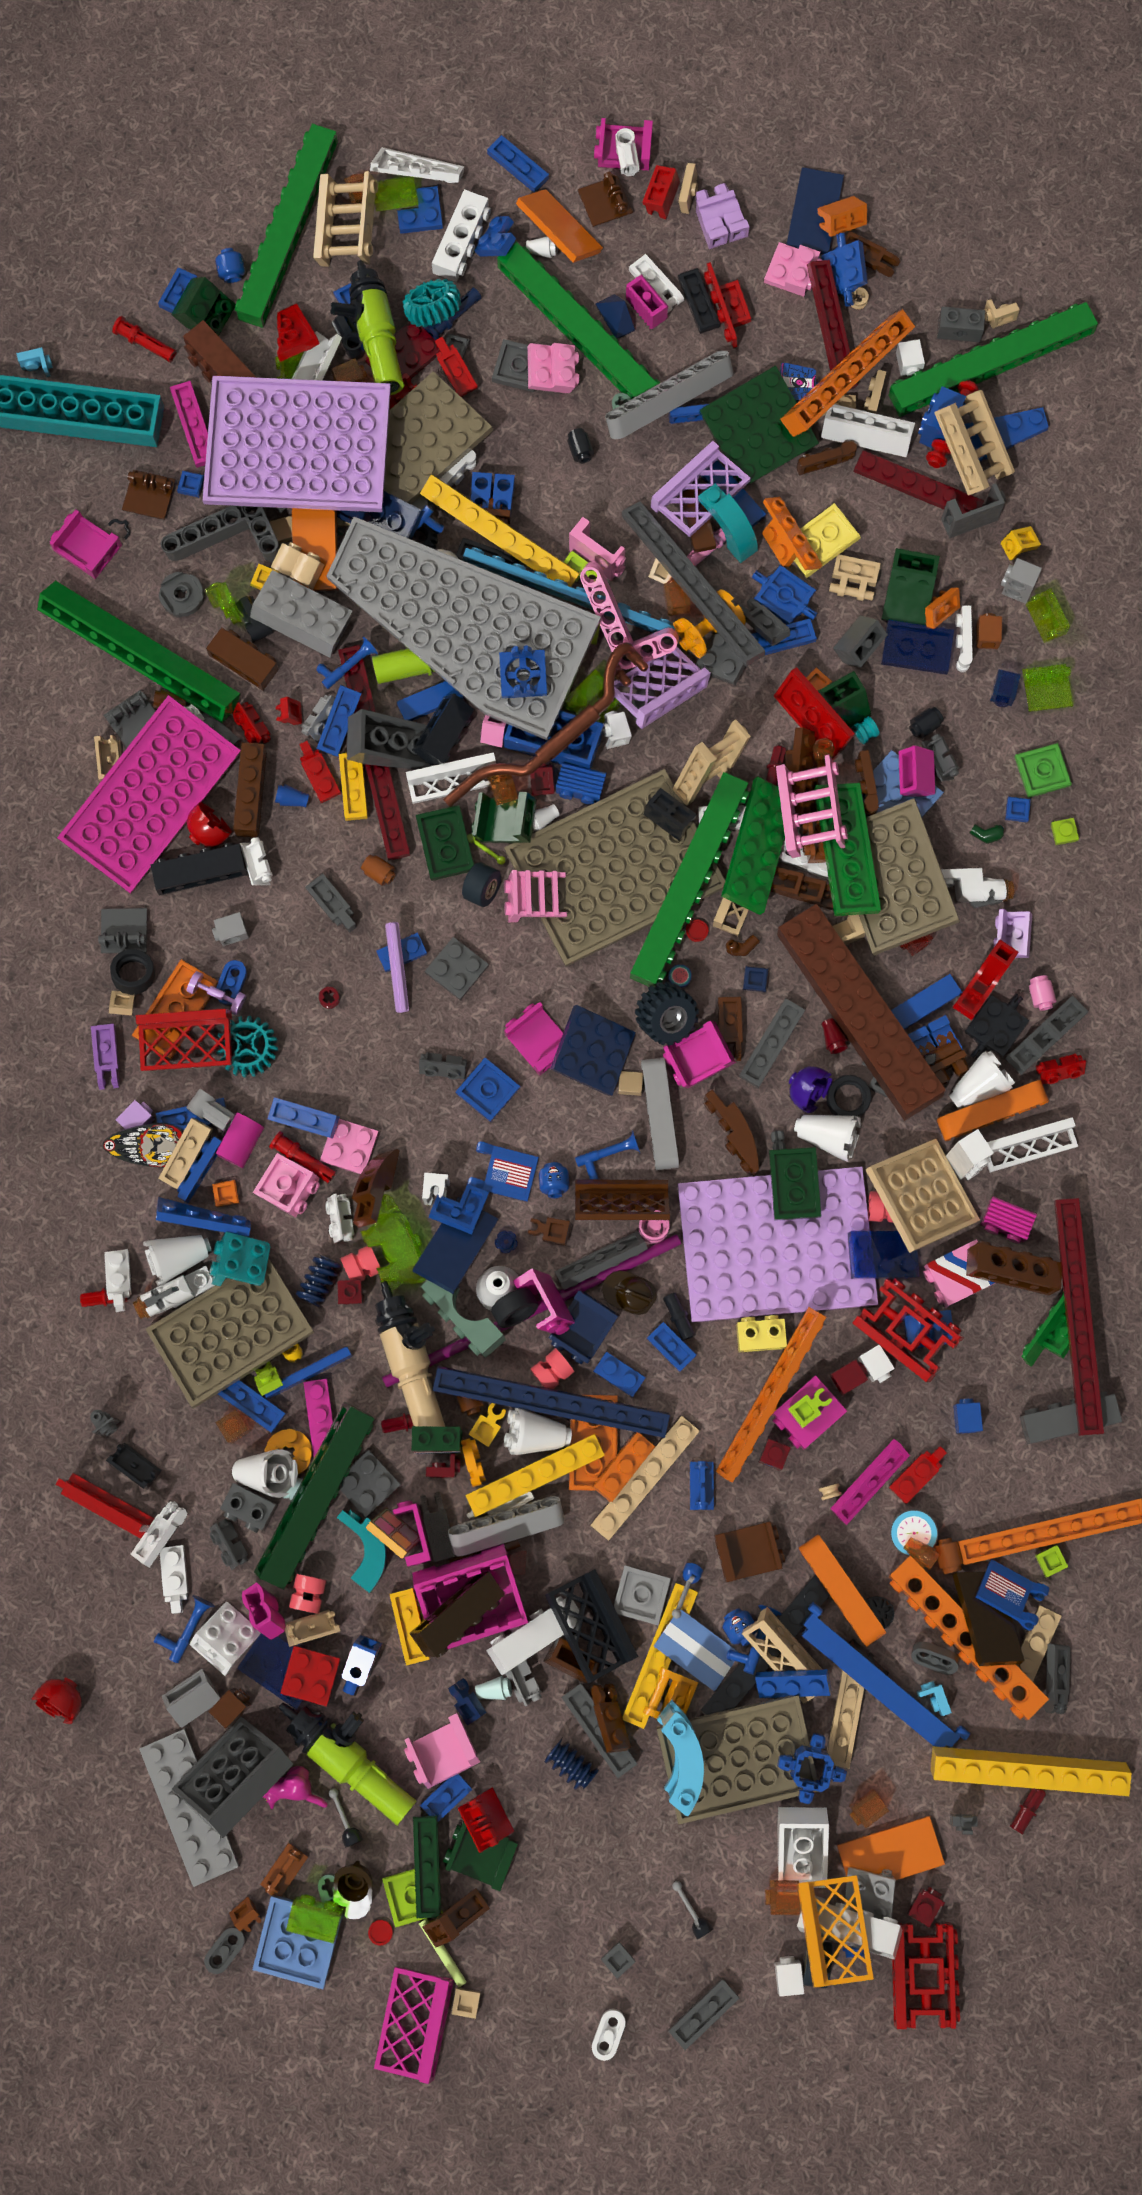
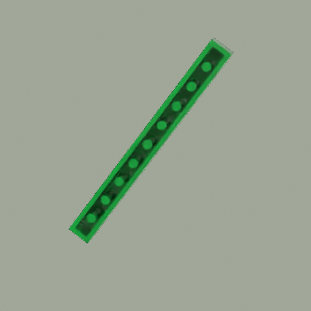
[235,124,338,328]
[497,241,660,399]
[888,302,1098,417]
[37,580,240,723]
[630,772,750,987]

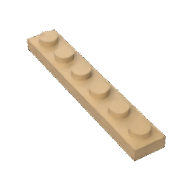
[590,1416,700,1541]

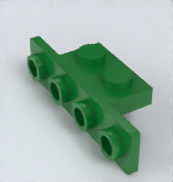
[1021,1291,1070,1367]

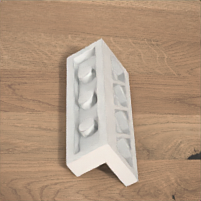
[292,331,342,381]
[406,752,500,804]
[987,1117,1078,1173]

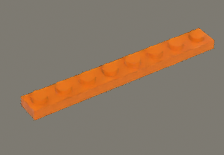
[716,1307,826,1483]
[957,1498,1142,1565]

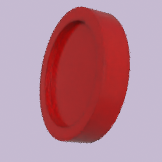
[686,919,709,942]
[368,1920,393,1945]

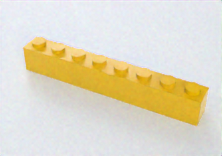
[931,1746,1132,1796]

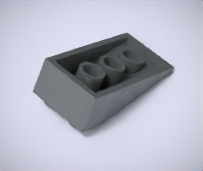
[347,709,431,770]

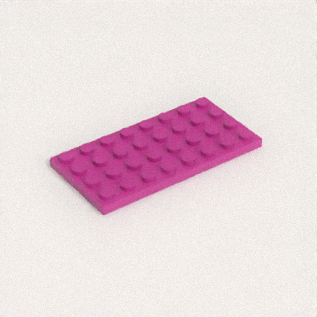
[57,695,241,894]

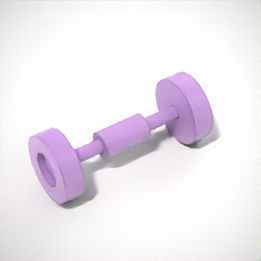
[186,971,246,1015]

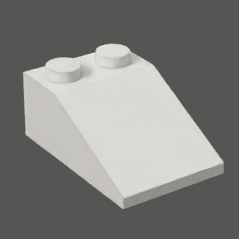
[777,1807,829,1888]

